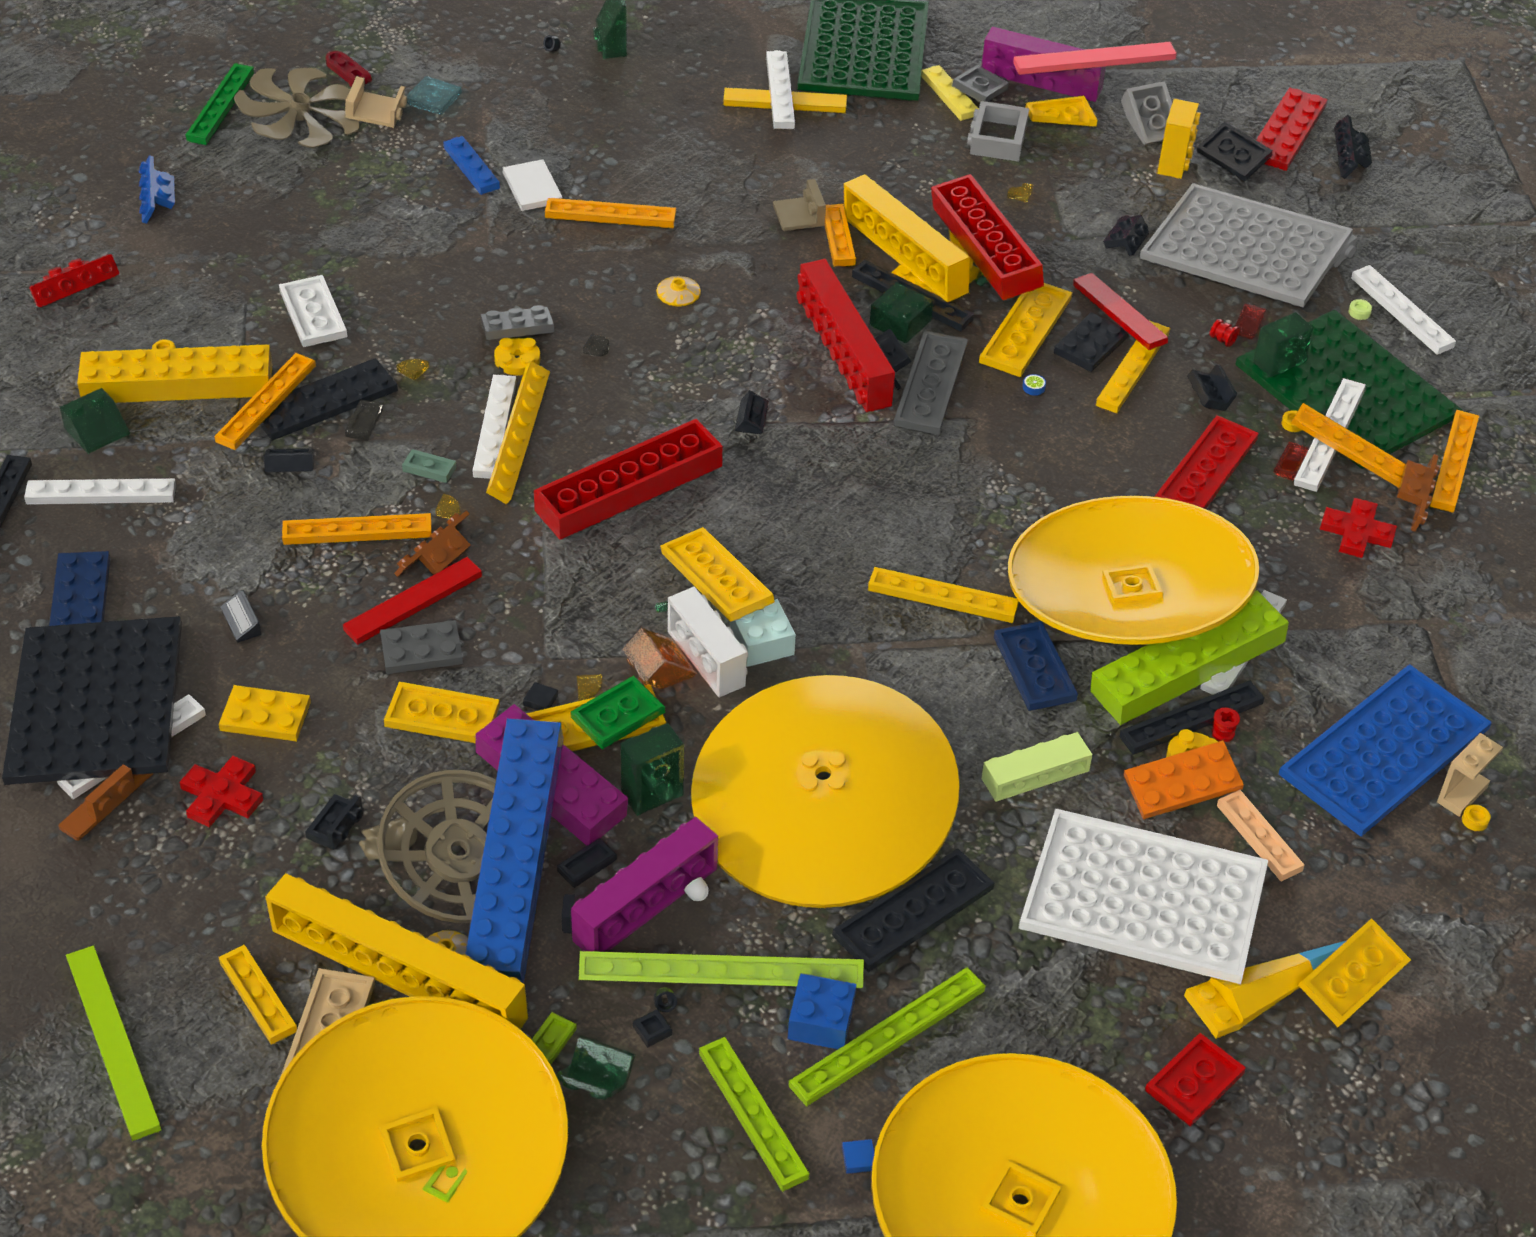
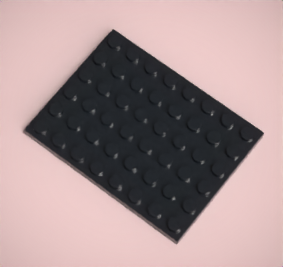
[2,616,182,785]

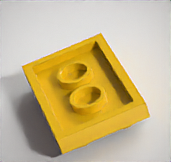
[219,685,311,742]

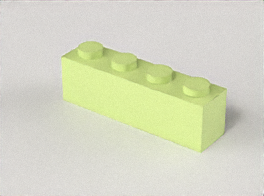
[981,732,1093,802]

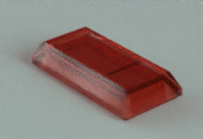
[1235,303,1266,339]
[1273,441,1309,481]

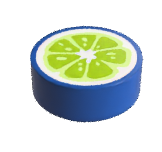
[1023,374,1046,396]

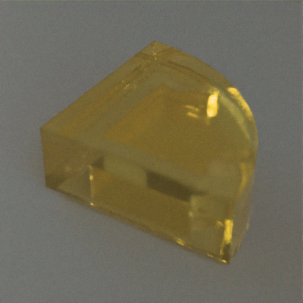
[1007,183,1033,202]
[396,359,429,380]
[435,494,460,519]
[577,674,603,701]

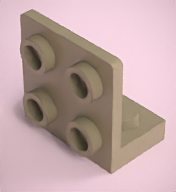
[773,179,826,231]

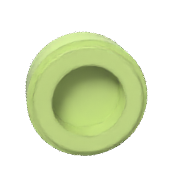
[1349,299,1372,320]

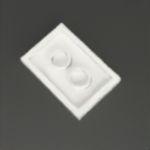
[503,159,562,211]

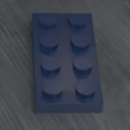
[49,551,110,626]
[994,621,1078,711]

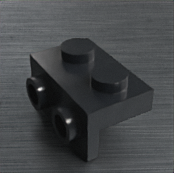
[1103,215,1149,256]
[1187,364,1237,411]
[305,794,364,850]

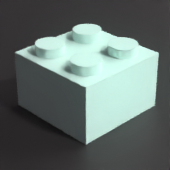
[730,599,796,667]

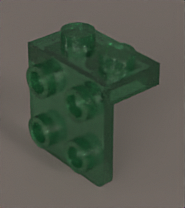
[556,1036,636,1100]

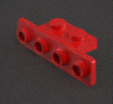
[29,254,119,307]

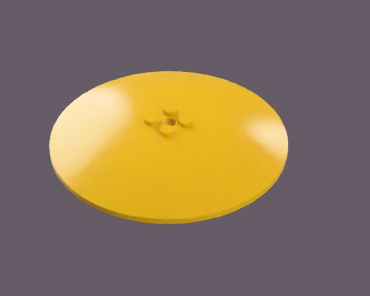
[1008,496,1259,645]
[691,675,959,908]
[262,996,568,1237]
[871,1053,1177,1237]

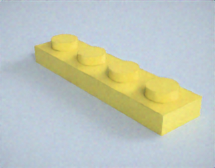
[921,65,979,121]

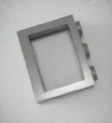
[967,101,1029,162]

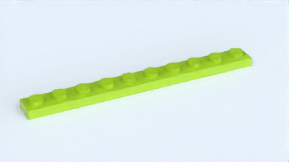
[579,951,864,988]

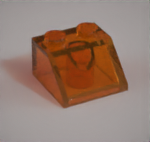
[622,627,697,689]

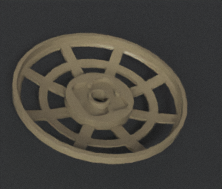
[377,770,496,923]

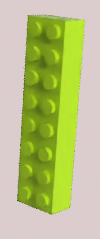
[1090,590,1289,725]

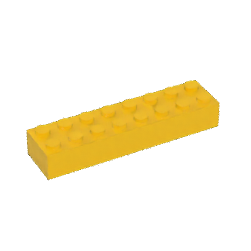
[844,174,970,303]
[77,345,272,404]

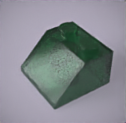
[60,388,130,454]

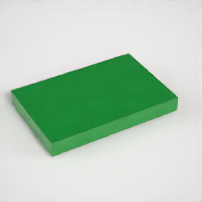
[571,675,665,750]

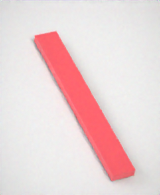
[1013,42,1177,75]

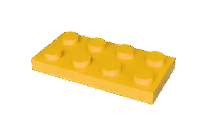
[384,682,500,743]
[1298,918,1411,1027]

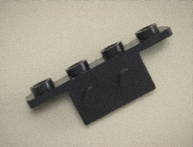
[1334,115,1372,179]
[874,329,912,390]

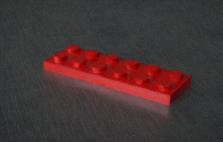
[1256,87,1328,171]
[1155,415,1259,509]

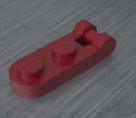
[325,51,372,88]

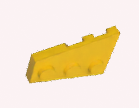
[1026,96,1097,126]

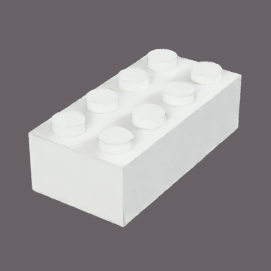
[668,587,748,698]

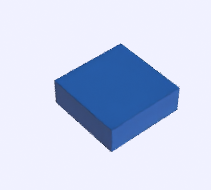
[842,1139,874,1174]

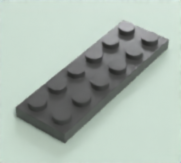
[894,331,968,435]

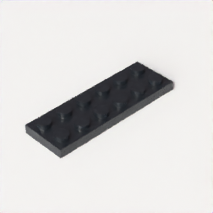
[260,358,398,441]
[832,848,994,972]

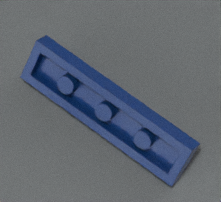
[444,136,500,195]

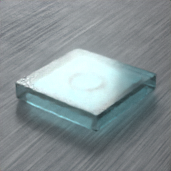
[407,76,462,115]

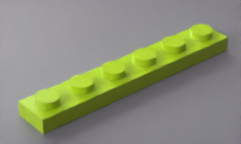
[699,1037,809,1192]

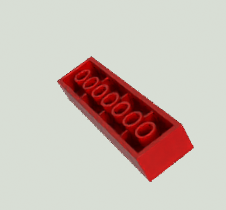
[931,174,1044,300]
[797,259,895,413]
[534,418,723,540]

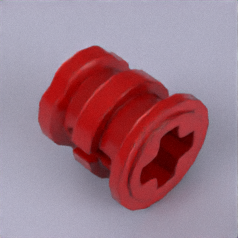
[1209,319,1240,347]
[1212,707,1240,742]

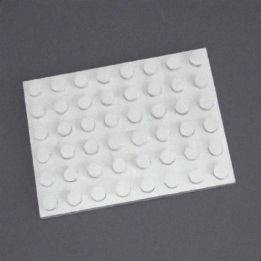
[1019,809,1268,984]

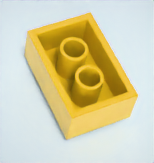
[1157,99,1201,179]

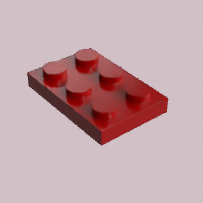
[1145,1033,1246,1127]

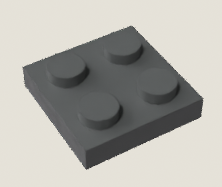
[952,65,1009,102]

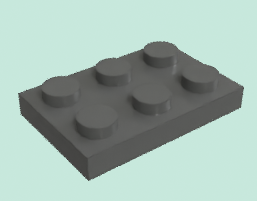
[481,305,554,340]
[380,620,463,674]

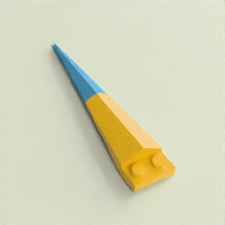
[1184,931,1385,1039]

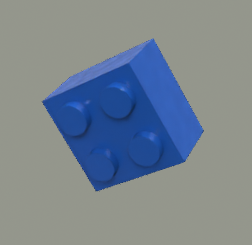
[788,973,856,1049]

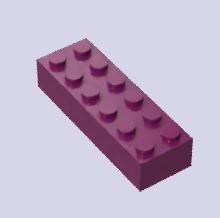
[981,26,1106,102]
[476,704,628,846]
[571,817,718,952]

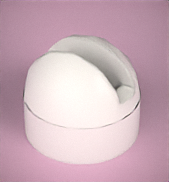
[684,877,709,901]

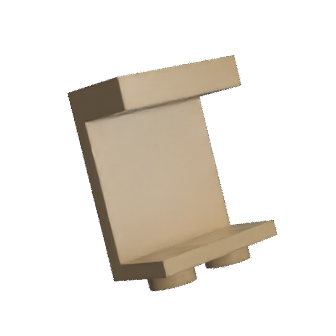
[345,77,408,128]
[1437,733,1503,817]

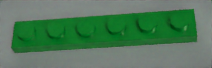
[186,63,254,145]

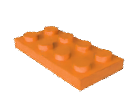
[1124,741,1244,820]

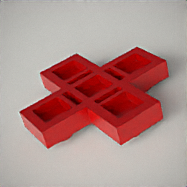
[1320,498,1397,558]
[179,755,263,827]

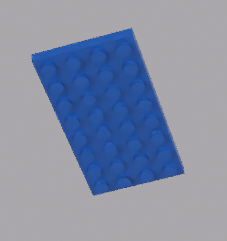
[1278,664,1492,837]

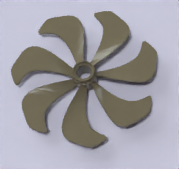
[234,68,359,148]

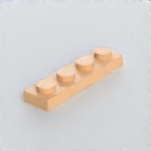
[1217,790,1305,881]

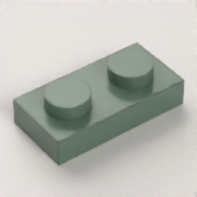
[402,449,456,483]

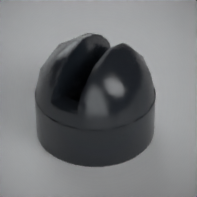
[543,35,561,52]
[653,987,677,1013]

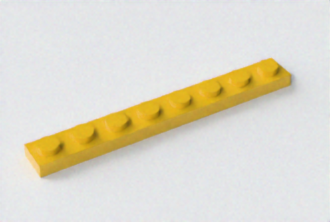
[486,360,550,504]

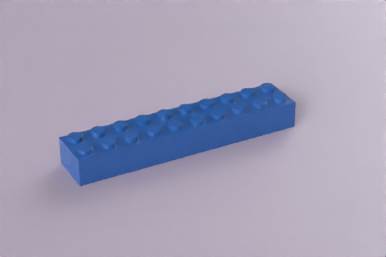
[465,718,564,984]

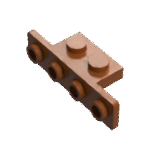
[1397,454,1440,532]
[394,510,471,577]
[59,764,154,841]

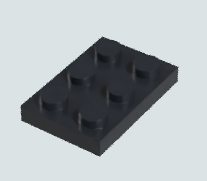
[1197,121,1273,181]
[1054,312,1128,372]

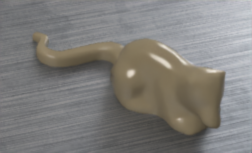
[359,796,469,861]

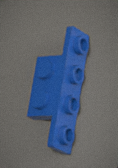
[139,155,175,224]

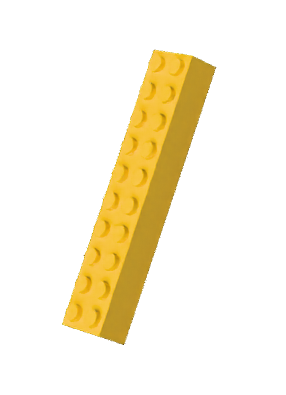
[265,873,528,1029]

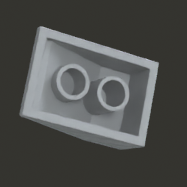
[1121,81,1172,145]

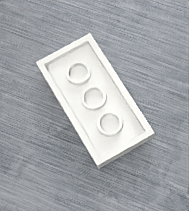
[279,275,347,347]

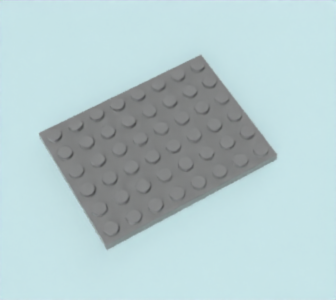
[1140,183,1353,307]

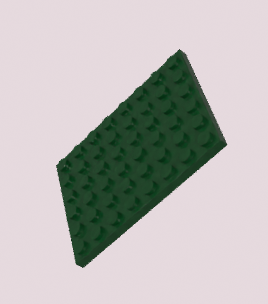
[797,0,929,101]
[1235,309,1463,469]

